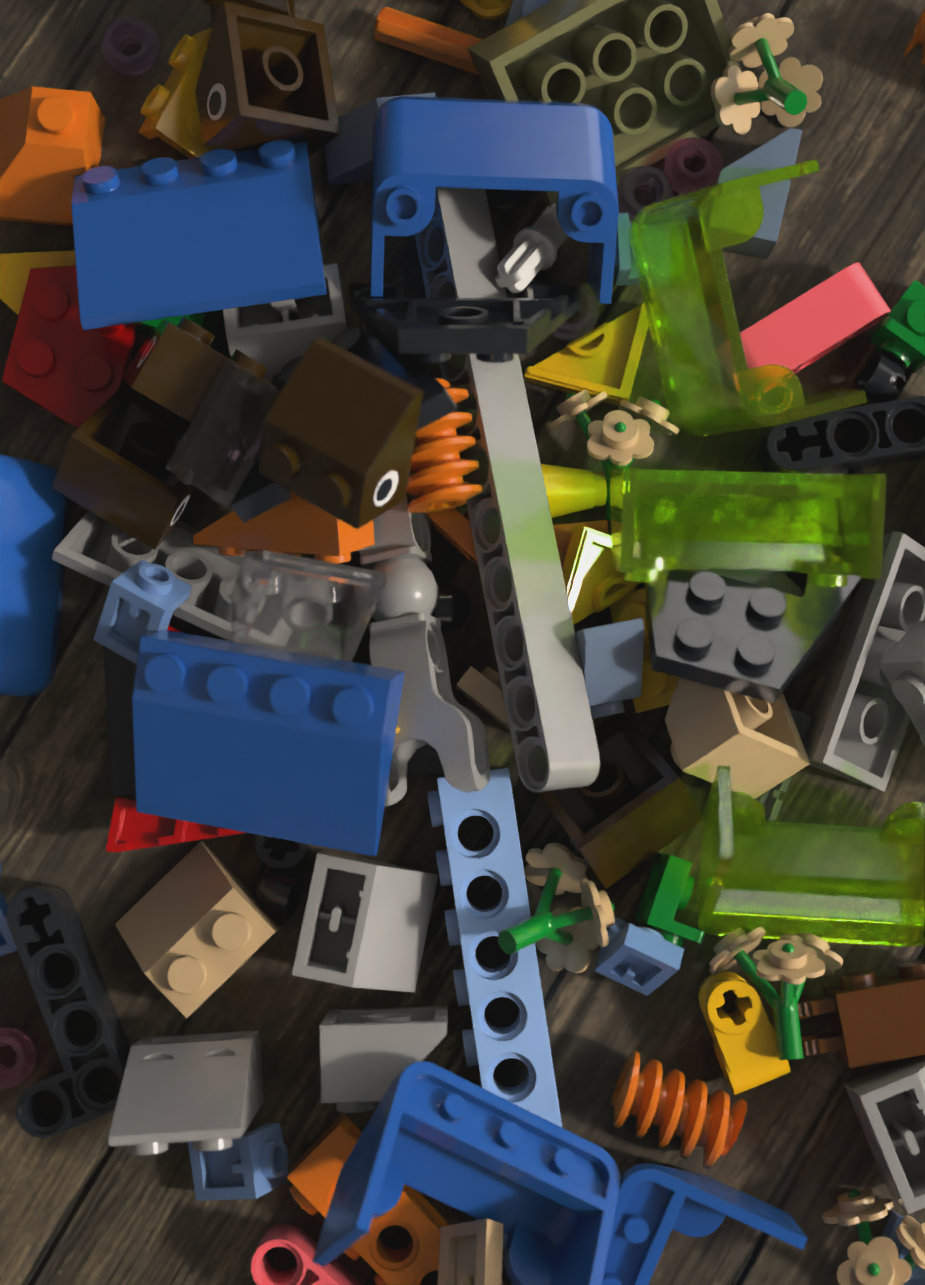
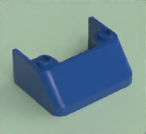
[369,96,619,304]
[0,454,71,697]
[312,1062,620,1285]
[602,1163,808,1285]

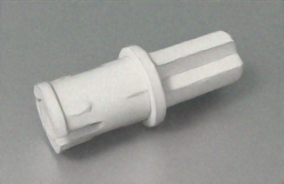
[495,203,569,294]

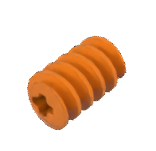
[406,378,482,513]
[611,1050,747,1170]

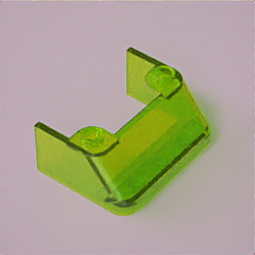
[629,159,867,437]
[610,468,886,587]
[698,765,925,947]

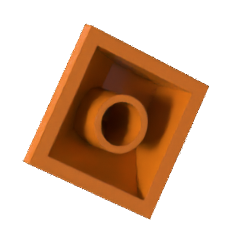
[0,86,105,227]

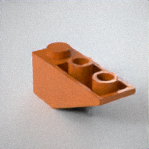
[193,492,375,564]

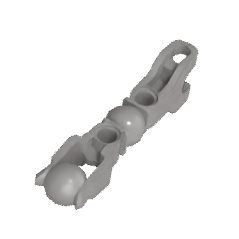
[359,473,490,806]

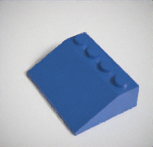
[71,140,326,330]
[132,630,405,856]

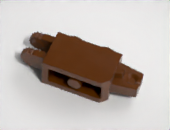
[798,960,925,1068]

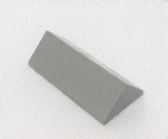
[52,510,318,651]
[803,531,925,792]

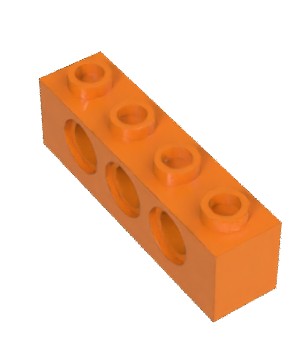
[287,1114,508,1285]

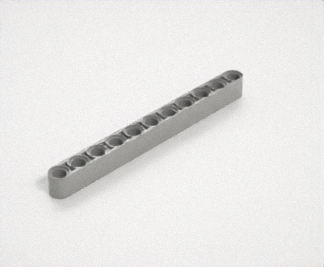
[414,187,600,792]

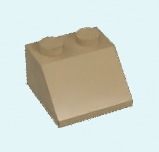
[665,678,811,799]
[115,841,283,1018]

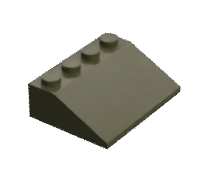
[467,0,742,208]

